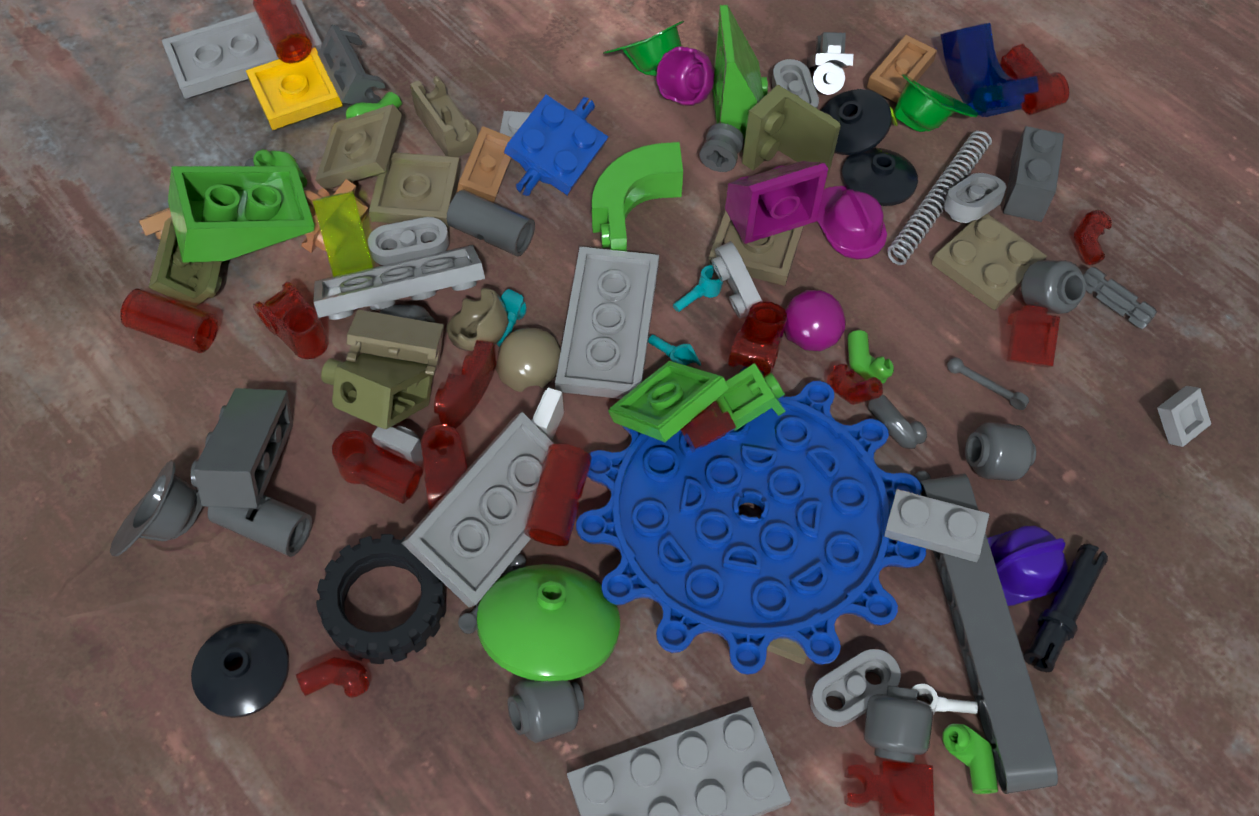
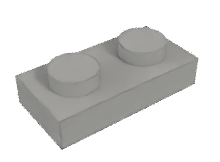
[884,489,989,562]

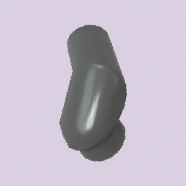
[868,394,927,449]

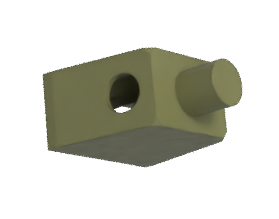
[321,353,433,430]

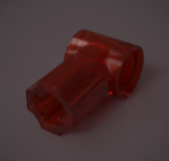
[999,44,1069,115]
[332,430,423,504]

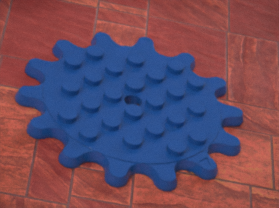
[576,364,926,675]

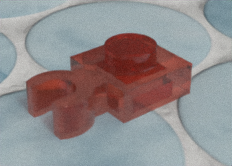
[844,761,934,816]

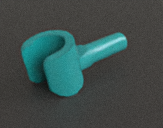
[673,265,723,312]
[497,289,527,347]
[648,334,702,366]

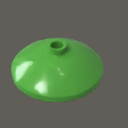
[477,564,620,681]

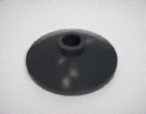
[821,89,892,155]
[842,148,918,206]
[191,623,289,718]

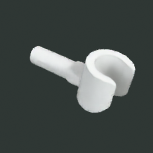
[911,684,978,715]

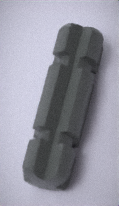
[1083,267,1157,329]

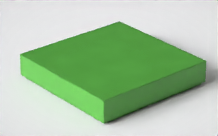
[608,361,729,442]

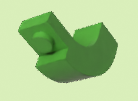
[592,142,683,251]

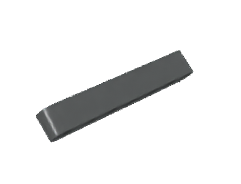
[919,473,1058,794]

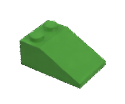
[712,5,768,144]
[168,166,315,263]

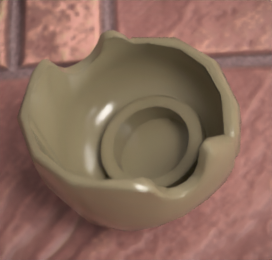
[446,288,509,351]
[496,328,561,392]

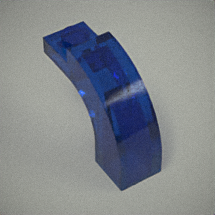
[940,23,1039,117]

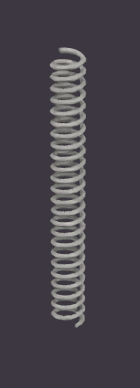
[887,131,992,265]

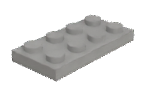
[162,0,322,99]
[314,245,485,320]
[555,247,659,399]
[402,412,584,607]
[567,706,791,816]

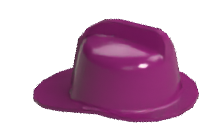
[817,186,887,260]

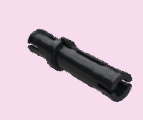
[1023,544,1108,672]

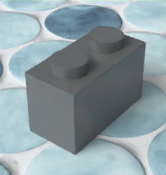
[1003,126,1064,222]

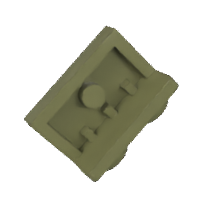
[148,217,223,309]

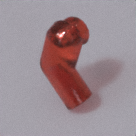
[1074,210,1112,265]
[827,364,883,405]
[296,657,370,698]

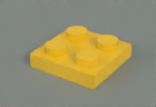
[246,47,343,130]

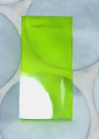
[313,191,373,277]

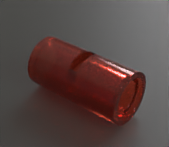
[253,0,312,63]
[120,288,218,353]
[524,444,592,546]

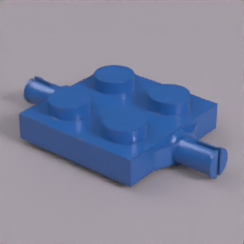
[504,94,608,196]

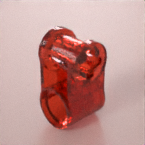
[253,281,329,359]
[728,302,787,376]
[421,425,468,510]

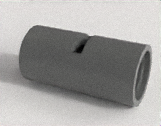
[447,190,535,257]
[207,495,312,557]

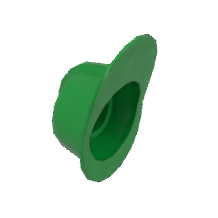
[603,21,684,76]
[894,73,979,132]

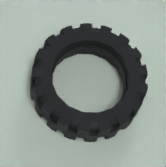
[316,534,447,664]

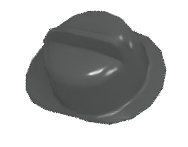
[110,460,203,557]

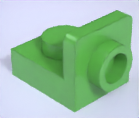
[715,363,786,431]

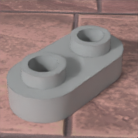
[771,59,819,109]
[944,173,1007,223]
[368,217,449,266]
[711,241,766,322]
[810,649,901,727]

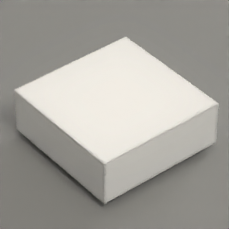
[532,388,564,441]

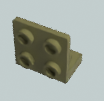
[742,85,841,175]

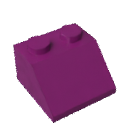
[725,161,828,244]

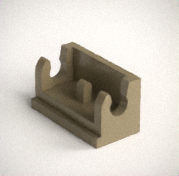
[410,76,478,157]
[346,310,444,375]

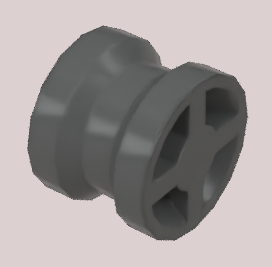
[699,123,744,172]

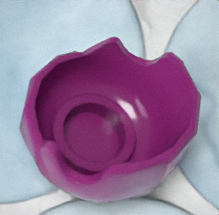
[656,46,715,106]
[781,290,846,351]

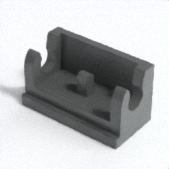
[318,25,386,105]

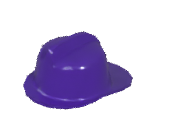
[987,526,1068,606]

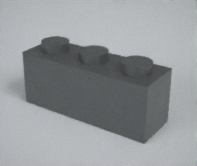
[191,388,293,509]

